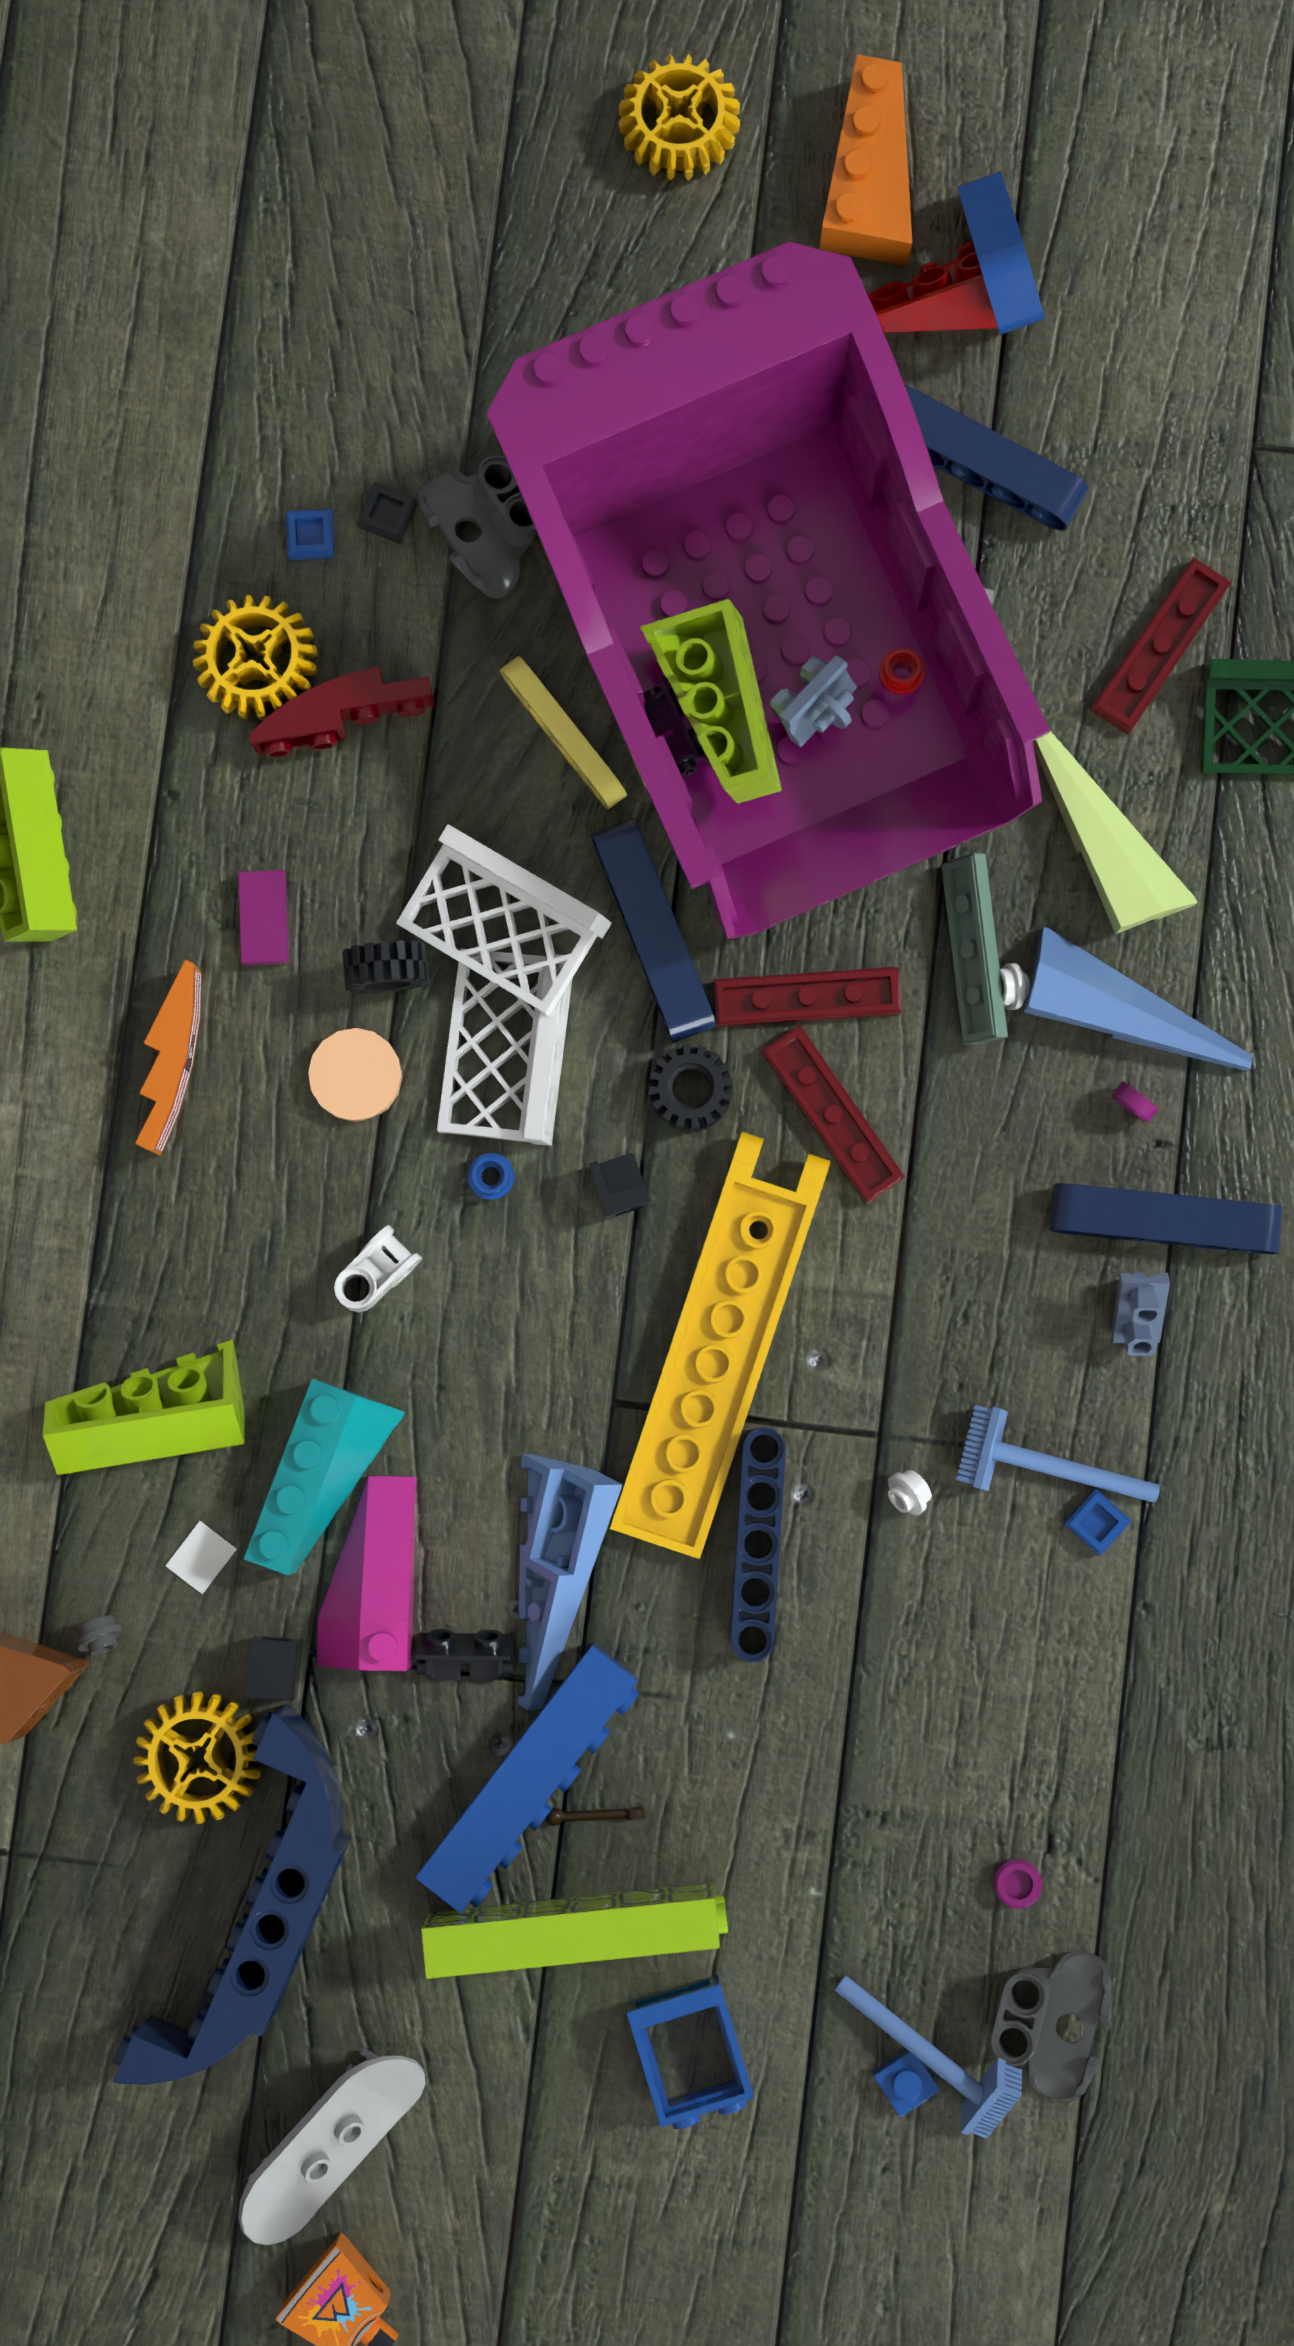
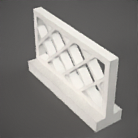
[396,824,612,1016]
[437,949,573,1146]

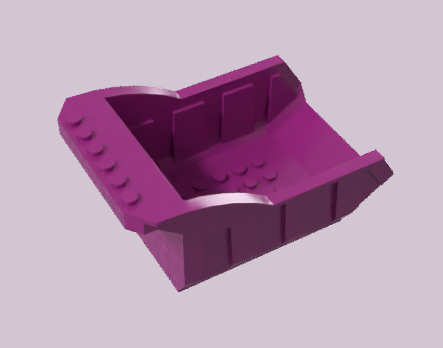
[486,242,1050,939]

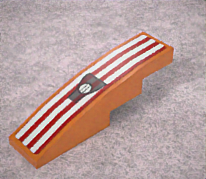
[135,960,201,1156]

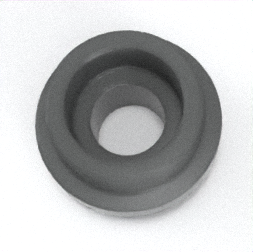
[76,1616,124,1656]

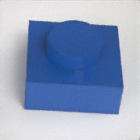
[872,2049,941,2118]

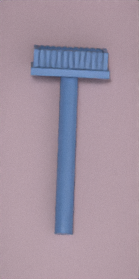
[956,1405,1160,1503]
[834,1975,1022,2138]

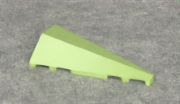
[1033,731,1198,934]

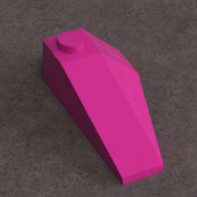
[317,1476,416,1671]

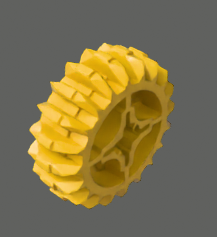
[619,53,740,181]
[193,595,318,720]
[134,1691,263,1824]

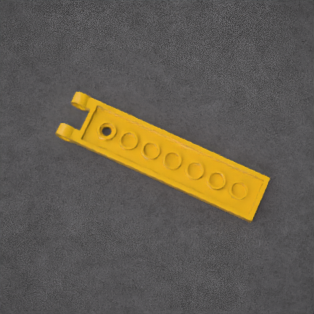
[610,1132,831,1559]

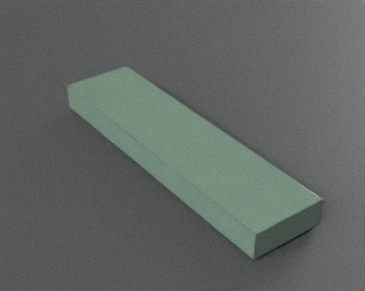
[941,853,1008,1045]

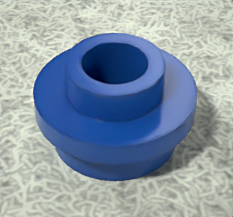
[468,1153,515,1200]

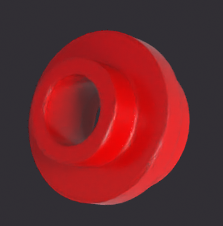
[878,648,926,695]

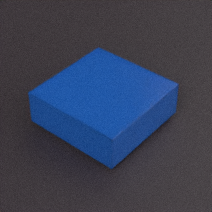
[286,509,335,560]
[1063,1489,1131,1556]

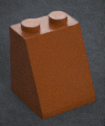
[0,1632,90,1746]

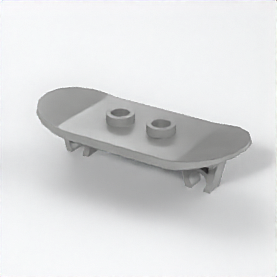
[238,2048,426,2245]

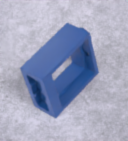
[627,1975,754,2129]

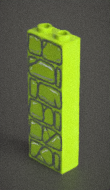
[421,1883,728,1979]

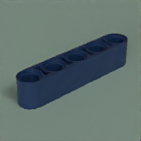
[904,384,1089,531]
[591,818,717,1043]
[1049,1183,1283,1254]
[730,1427,786,1663]

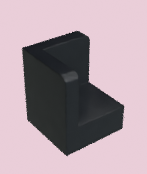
[588,1153,651,1220]
[244,1636,303,1701]

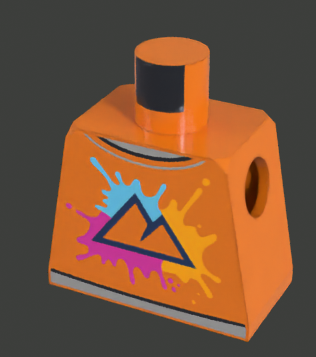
[275,2232,399,2346]

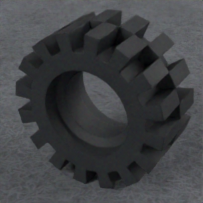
[342,940,429,993]
[649,1044,733,1132]

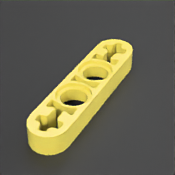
[499,656,627,810]

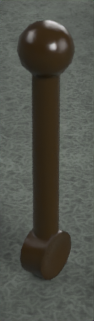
[545,1807,645,1826]

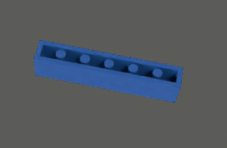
[415,1642,639,1914]

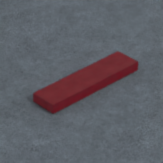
[1090,557,1231,735]
[713,967,902,1027]
[761,1025,905,1205]

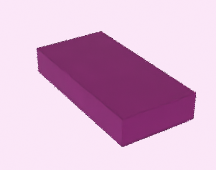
[238,870,290,966]

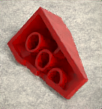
[867,241,998,333]

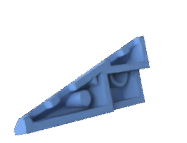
[1024,927,1252,1071]
[518,1454,622,1710]

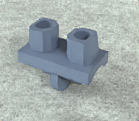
[770,655,857,747]
[1111,1272,1170,1356]

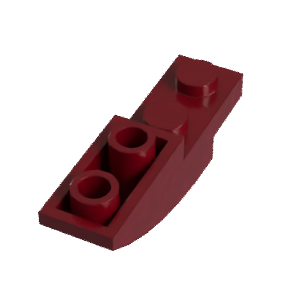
[249,666,435,758]

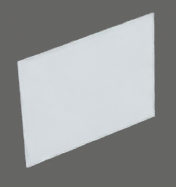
[166,1521,237,1594]

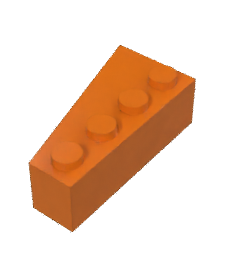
[819,54,912,267]

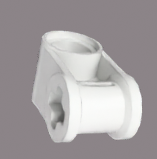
[334,1225,422,1312]

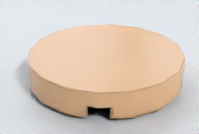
[308,1028,403,1122]

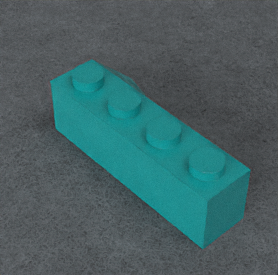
[244,1379,406,1576]

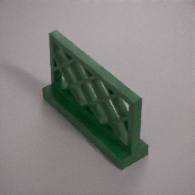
[1201,659,1294,775]

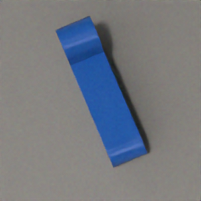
[957,171,1045,335]

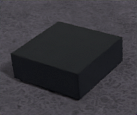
[357,482,418,544]

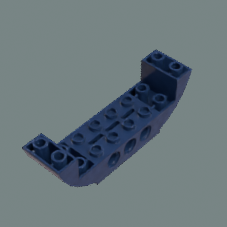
[112,1704,351,2085]

